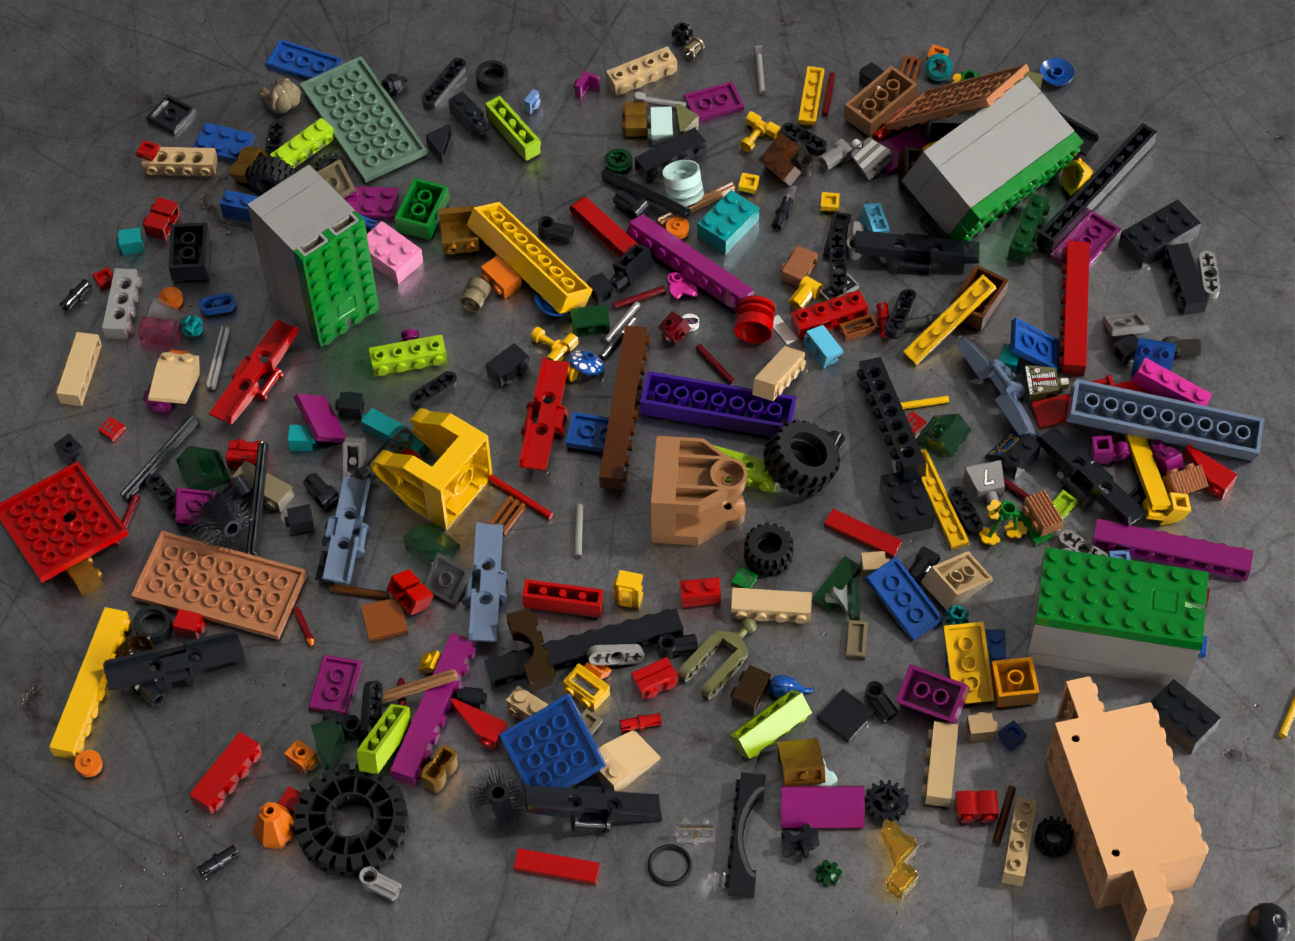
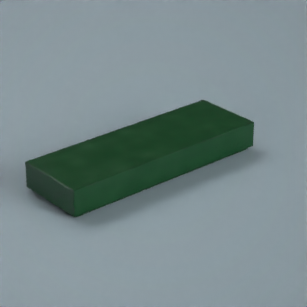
[812,556,861,611]

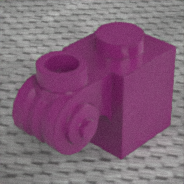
[1089,436,1130,464]
[1150,440,1184,477]

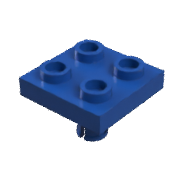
[1131,337,1176,375]

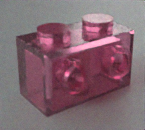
[137,316,182,349]

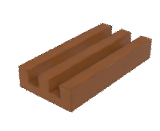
[900,54,922,82]
[838,313,880,342]
[489,496,526,536]

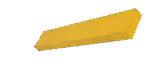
[903,274,996,366]
[1123,434,1171,510]
[921,449,969,551]

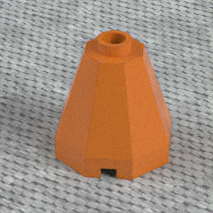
[253,802,296,849]

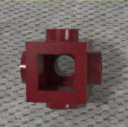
[658,311,691,345]

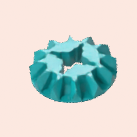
[925,53,953,82]

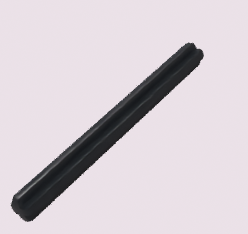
[601,168,691,218]
[120,414,200,501]
[246,442,269,555]

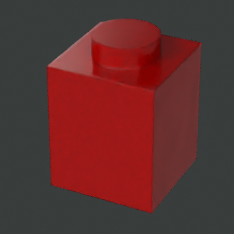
[172,609,206,639]

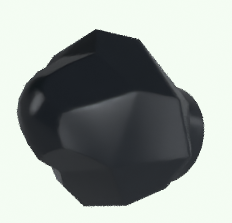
[382,73,407,94]

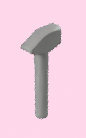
[754,45,765,94]
[634,92,686,108]

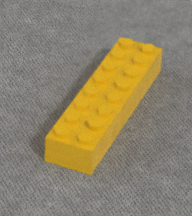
[467,202,592,314]

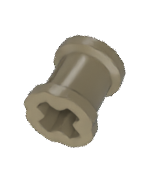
[682,37,705,59]

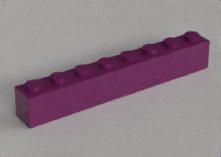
[626,214,754,311]
[1092,519,1253,581]
[390,633,476,786]

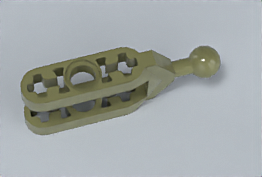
[677,618,757,699]

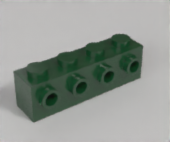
[1007,193,1050,265]

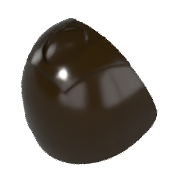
[118,634,154,657]

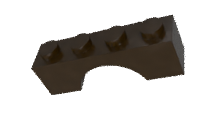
[506,608,556,692]

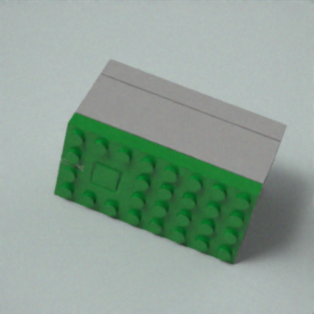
[902,76,1084,241]
[247,165,379,348]
[1026,547,1209,688]

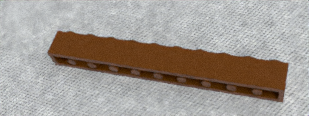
[599,325,651,490]

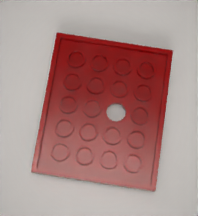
[0,461,129,583]

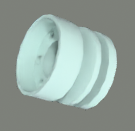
[662,160,704,206]

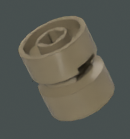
[459,277,491,312]

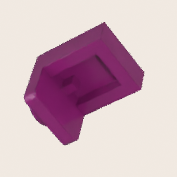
[573,71,600,99]
[143,384,172,412]

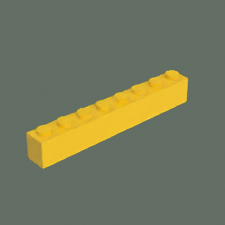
[50,607,132,761]

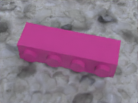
[1131,358,1212,406]

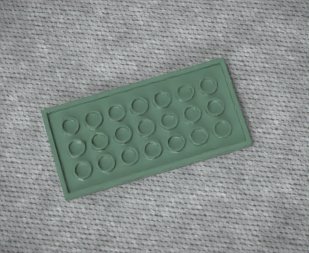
[300,56,428,183]

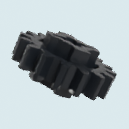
[865,780,909,825]

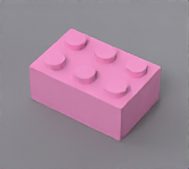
[367,221,423,285]

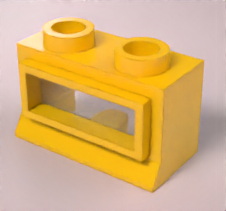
[612,570,643,611]
[563,663,610,712]

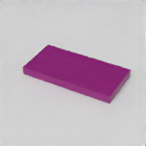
[1049,210,1121,267]
[781,785,865,828]

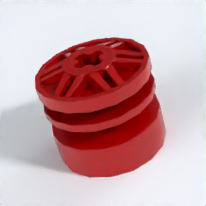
[734,295,776,344]

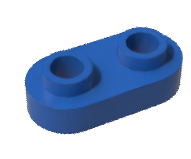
[199,293,236,316]

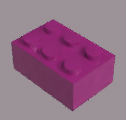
[895,664,970,724]

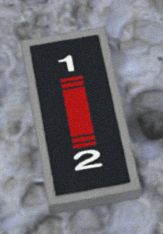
[819,273,859,301]

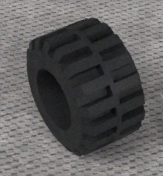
[247,155,295,196]
[744,523,794,577]

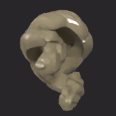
[258,78,301,114]

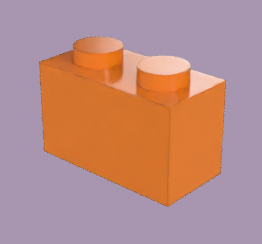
[481,255,522,299]

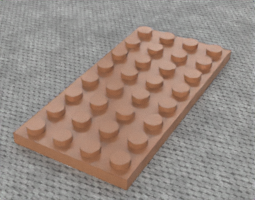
[885,64,1029,131]
[131,531,308,640]

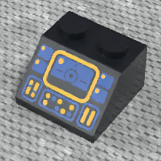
[985,432,1042,480]

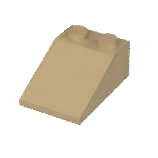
[148,352,200,404]
[921,551,994,610]
[594,730,661,792]

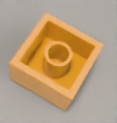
[990,657,1040,708]

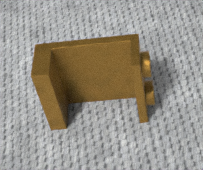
[439,205,479,254]
[777,738,825,786]

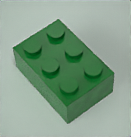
[395,177,450,240]

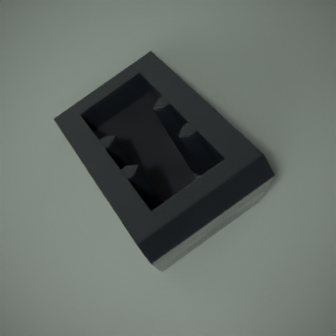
[426,124,452,163]

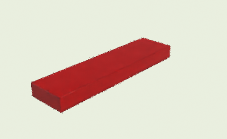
[824,508,902,558]
[514,848,600,885]

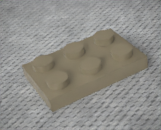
[317,159,357,199]

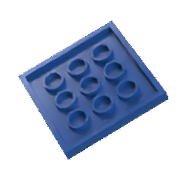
[499,694,607,788]

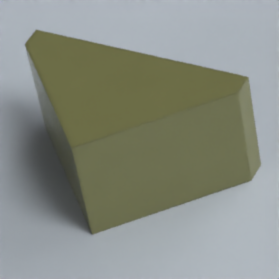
[675,104,699,135]

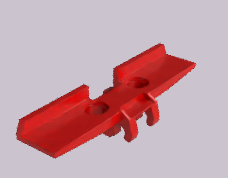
[209,320,299,425]
[519,357,569,471]
[1031,375,1153,428]

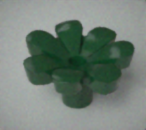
[815,860,843,887]

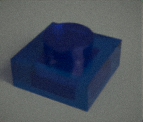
[998,720,1027,749]

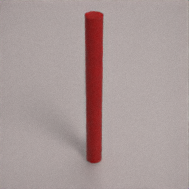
[488,474,553,519]

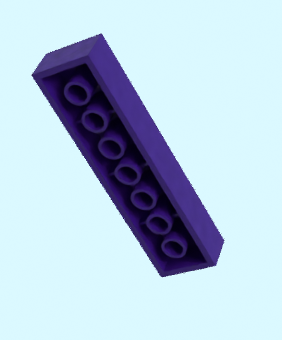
[640,371,797,437]

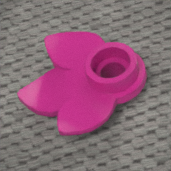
[667,272,698,299]

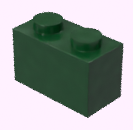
[570,305,610,337]

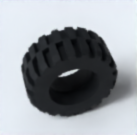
[763,420,840,496]

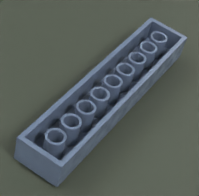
[1066,379,1264,461]

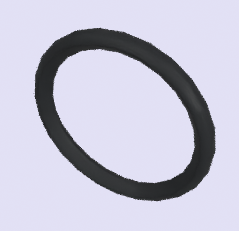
[648,844,692,886]

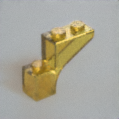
[881,819,919,900]

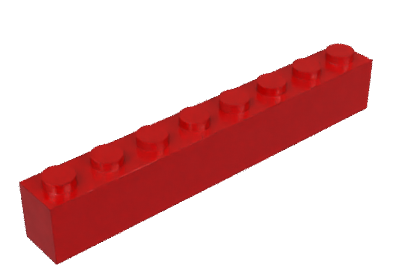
[1058,241,1090,376]

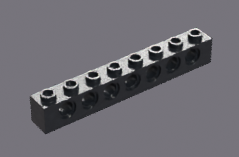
[857,357,926,481]

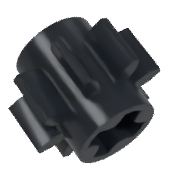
[672,22,693,44]

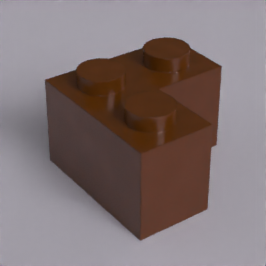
[759,132,802,186]

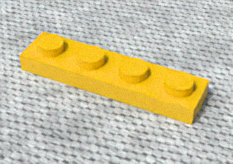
[798,66,825,126]

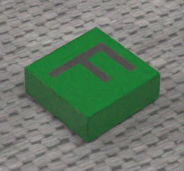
[731,567,758,589]

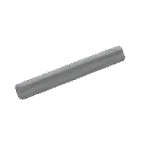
[205,326,230,390]

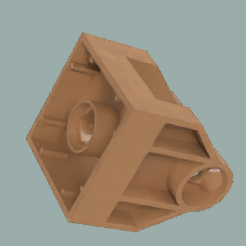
[651,436,748,546]

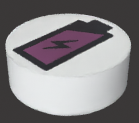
[682,313,699,332]

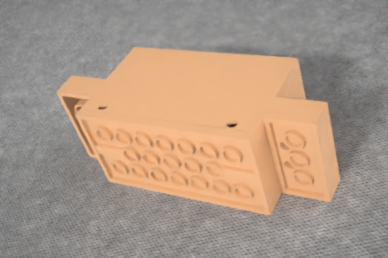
[1045,676,1208,941]

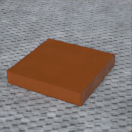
[361,598,408,643]

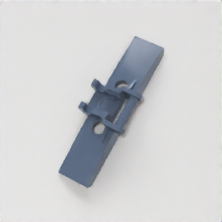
[957,338,1039,438]
[322,476,371,585]
[462,522,508,642]

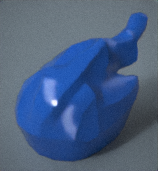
[769,675,814,698]

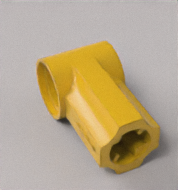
[788,276,823,311]

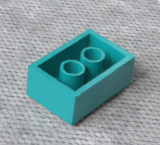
[697,190,759,255]

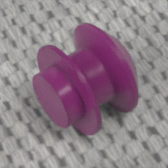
[401,329,419,342]

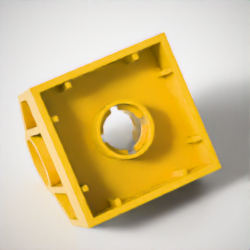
[370,408,492,531]

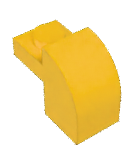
[1142,492,1191,525]

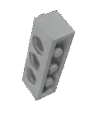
[102,268,142,340]

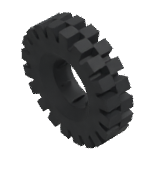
[294,763,409,878]

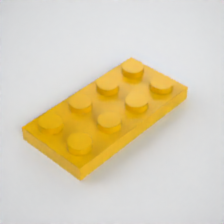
[943,622,995,705]

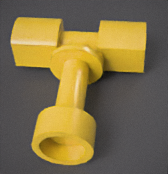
[739,111,781,153]
[530,327,578,361]

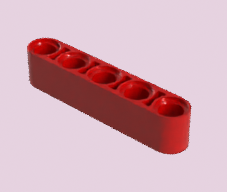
[569,196,637,258]

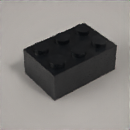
[168,222,210,281]
[879,472,935,536]
[1149,679,1221,754]

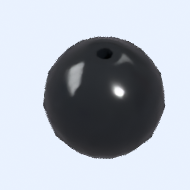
[1245,903,1290,941]

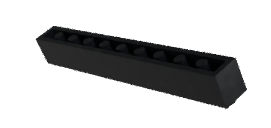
[1036,123,1157,254]
[484,608,683,690]

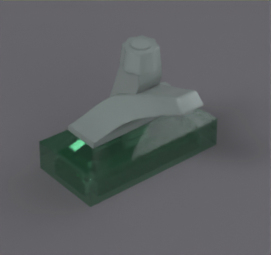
[825,578,860,621]

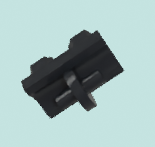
[781,824,820,859]

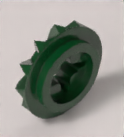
[604,148,633,173]

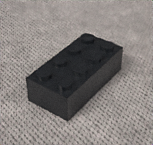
[1118,199,1201,269]

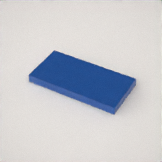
[265,39,343,80]
[865,556,944,642]

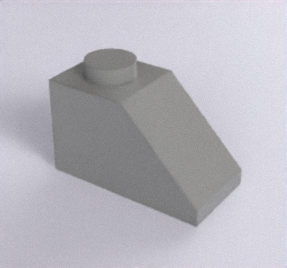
[343,437,366,480]

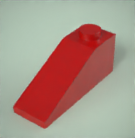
[1183,444,1238,500]
[451,698,508,751]

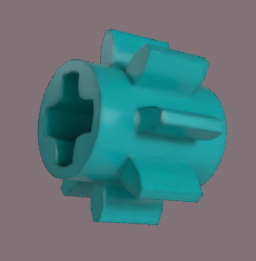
[180,315,204,337]
[945,604,969,625]

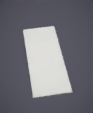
[773,315,798,345]

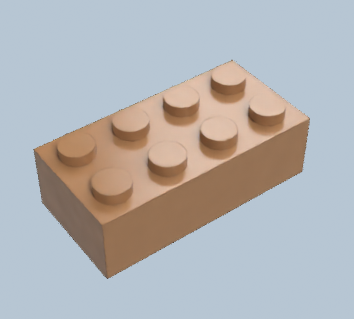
[843,65,918,137]

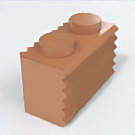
[780,245,818,287]
[1161,463,1209,495]
[1022,490,1064,537]

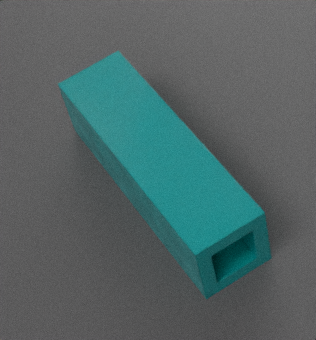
[361,408,429,457]

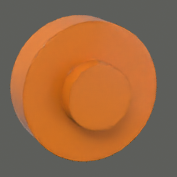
[666,217,689,239]
[158,287,183,310]
[75,750,103,778]

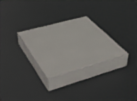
[1103,312,1149,336]

